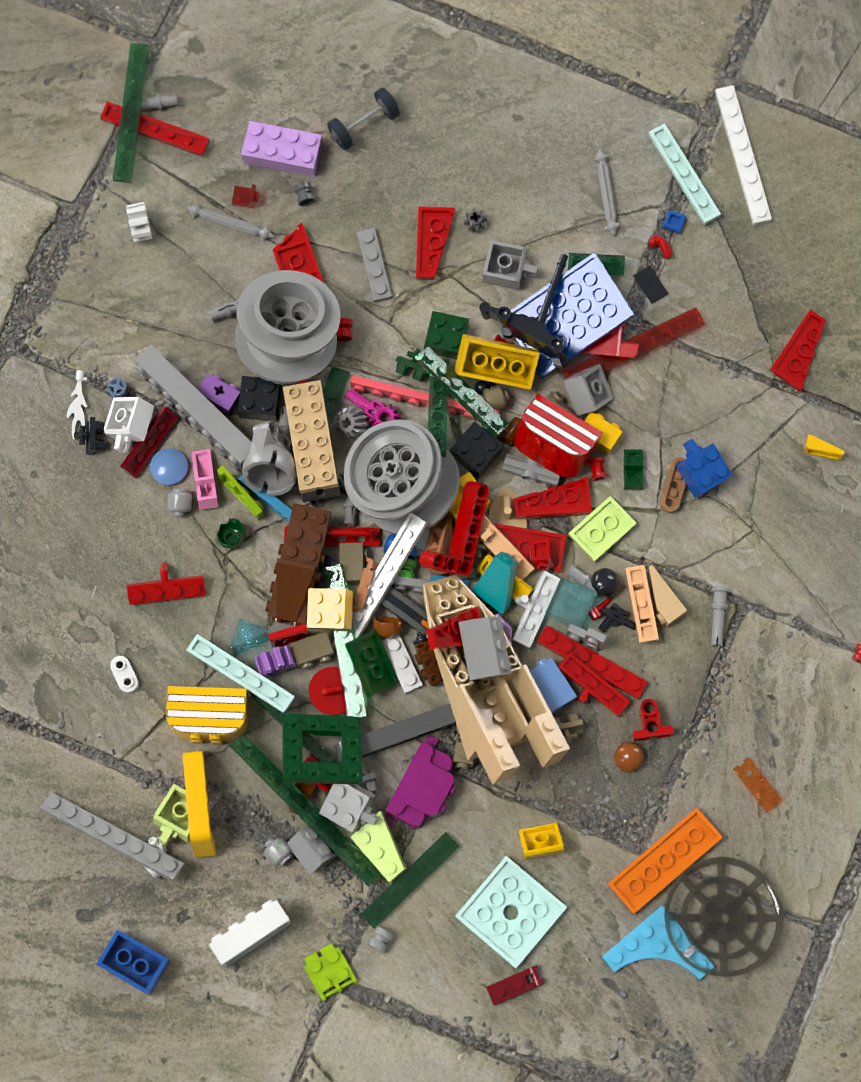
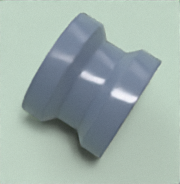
[107,378,128,398]

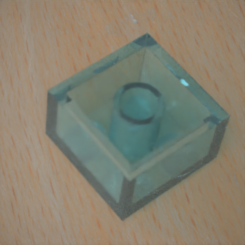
[545,577,597,628]

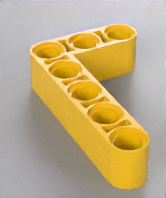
[183,751,216,858]

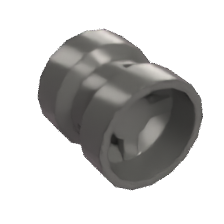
[293,181,316,206]

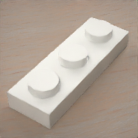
[382,635,423,694]

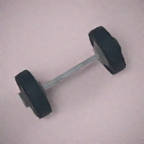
[327,87,400,150]

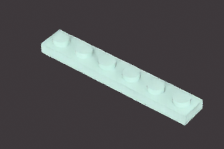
[648,124,721,225]
[186,634,295,713]

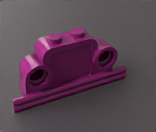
[385,735,457,830]

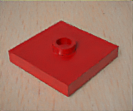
[268,623,309,648]

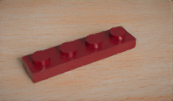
[120,406,179,478]

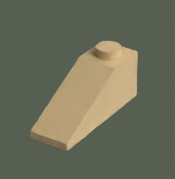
[648,565,687,628]

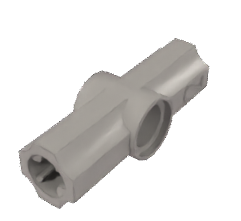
[502,454,560,487]

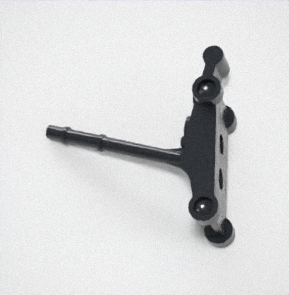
[479,254,568,369]

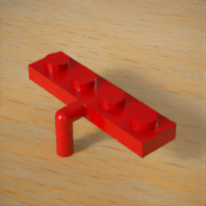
[126,562,206,605]
[558,652,630,717]

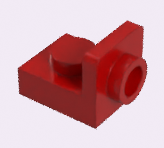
[530,538,554,571]

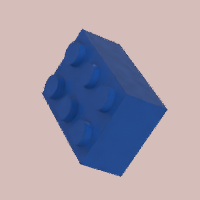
[96,929,171,996]

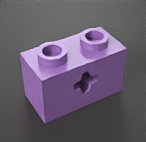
[198,374,240,416]

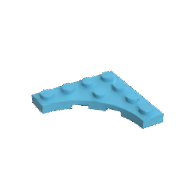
[601,906,714,980]

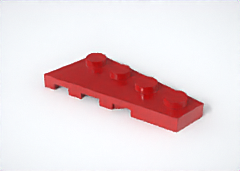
[416,207,455,280]
[488,523,566,573]

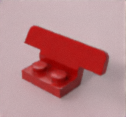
[580,322,640,358]

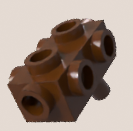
[414,641,443,686]

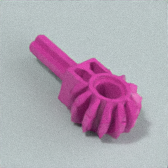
[345,389,401,427]

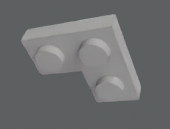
[566,623,607,651]

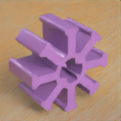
[254,645,297,678]

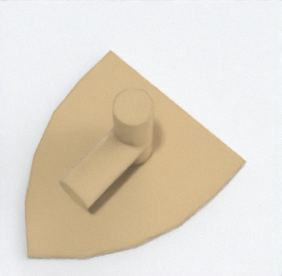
[489,486,527,529]

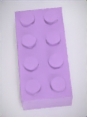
[241,121,323,177]

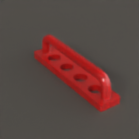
[284,526,380,547]

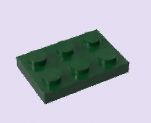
[344,630,400,698]

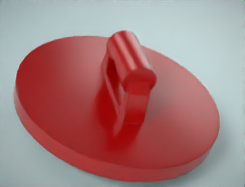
[308,667,357,715]

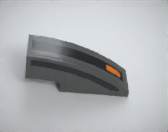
[380,587,429,634]

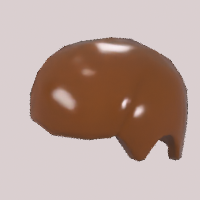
[373,616,403,639]
[614,742,644,772]

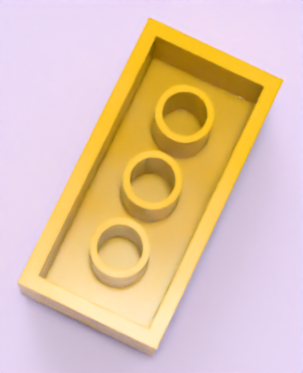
[454,334,540,390]

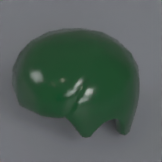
[217,518,246,549]

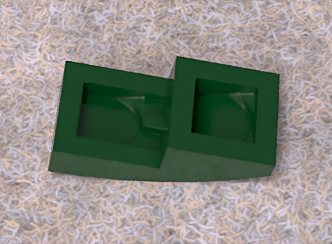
[623,449,644,490]

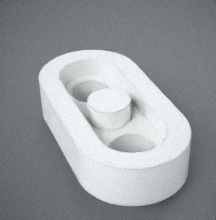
[110,656,139,694]

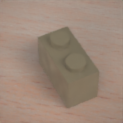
[339,543,367,585]
[290,631,334,670]

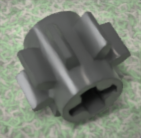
[464,208,487,233]

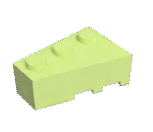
[350,811,407,883]

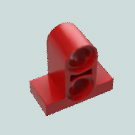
[632,699,673,742]

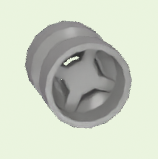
[367,926,394,953]

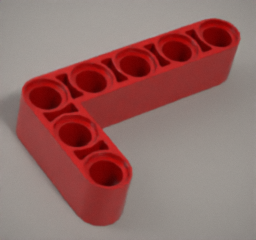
[419,481,489,576]

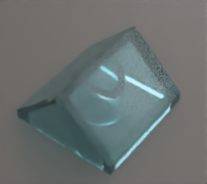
[230,619,270,656]

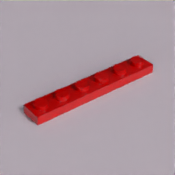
[100,101,209,157]
[537,625,648,700]

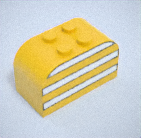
[166,686,249,744]

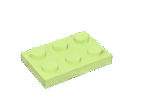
[568,496,637,562]

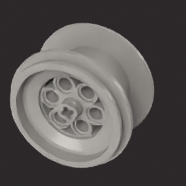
[235,270,340,385]
[344,420,460,534]

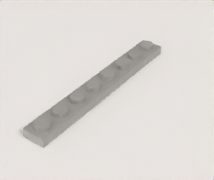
[40,792,185,882]

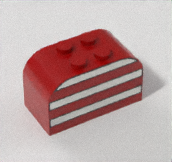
[514,394,603,477]

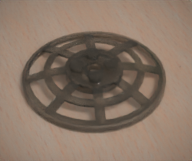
[664,857,784,977]

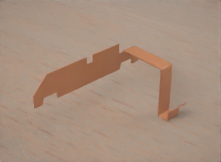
[352,557,380,613]

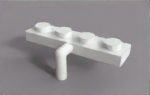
[512,570,561,648]

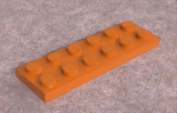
[607,808,723,915]

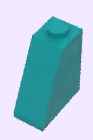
[472,551,517,614]

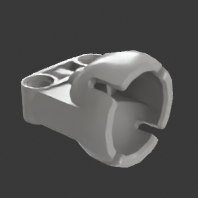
[242,420,297,496]

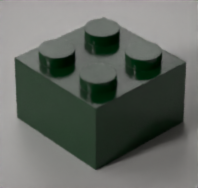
[424,311,469,360]

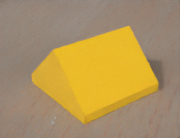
[518,823,564,860]

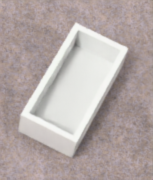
[209,900,291,968]

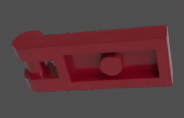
[486,965,545,1006]

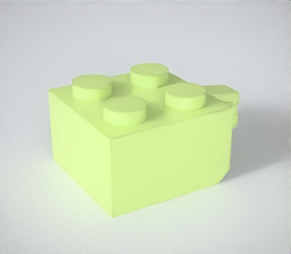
[153,784,190,846]

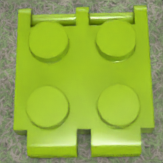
[304,943,358,1002]

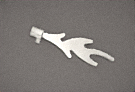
[66,370,87,440]

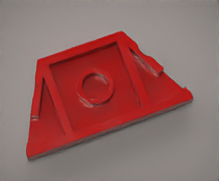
[272,223,324,283]

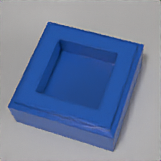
[662,210,686,234]

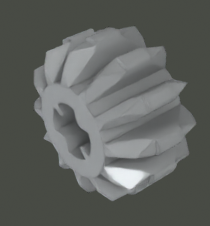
[336,406,368,438]

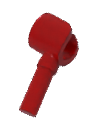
[589,598,611,621]

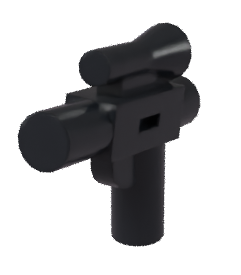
[598,603,635,633]

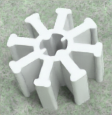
[126,202,152,242]

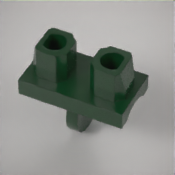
[395,348,431,382]

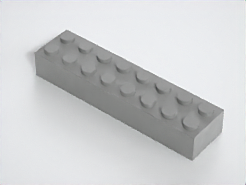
[135,345,252,472]

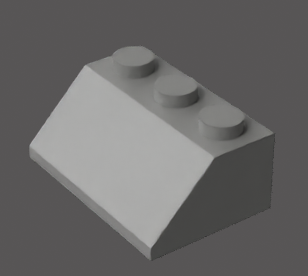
[458,616,512,680]

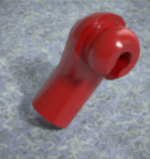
[648,235,673,258]

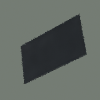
[633,266,669,304]

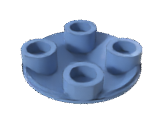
[150,448,189,486]

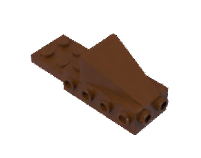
[265,503,332,626]

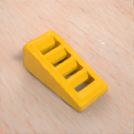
[804,434,845,460]

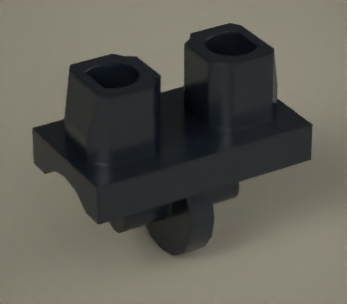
[74,417,105,455]

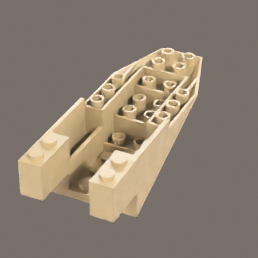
[422,575,570,785]

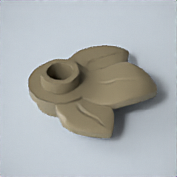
[545,391,574,415]

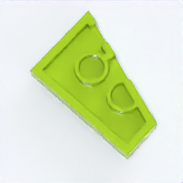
[217,465,264,521]

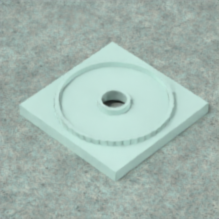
[455,856,567,969]

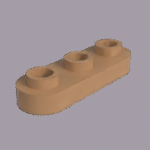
[659,457,686,513]

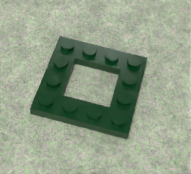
[282,713,363,785]

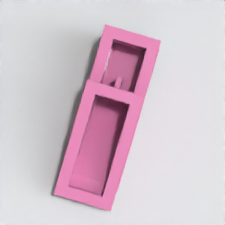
[191,449,219,510]

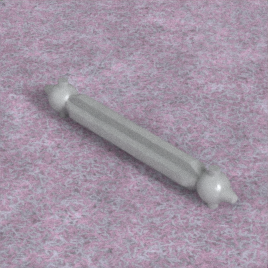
[594,149,620,236]
[186,203,274,241]

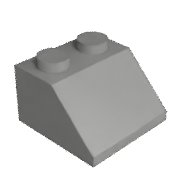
[564,364,614,416]

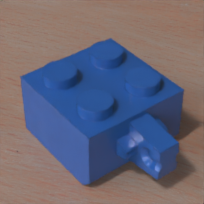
[677,438,733,498]

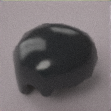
[591,568,620,599]

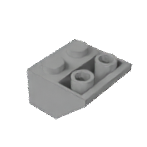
[287,818,346,875]

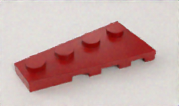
[769,309,826,392]
[513,476,592,519]
[426,606,481,650]

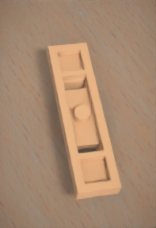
[479,515,535,580]
[625,565,659,644]

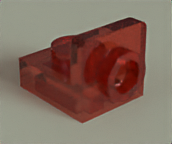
[232,184,260,208]

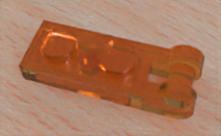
[733,757,782,813]

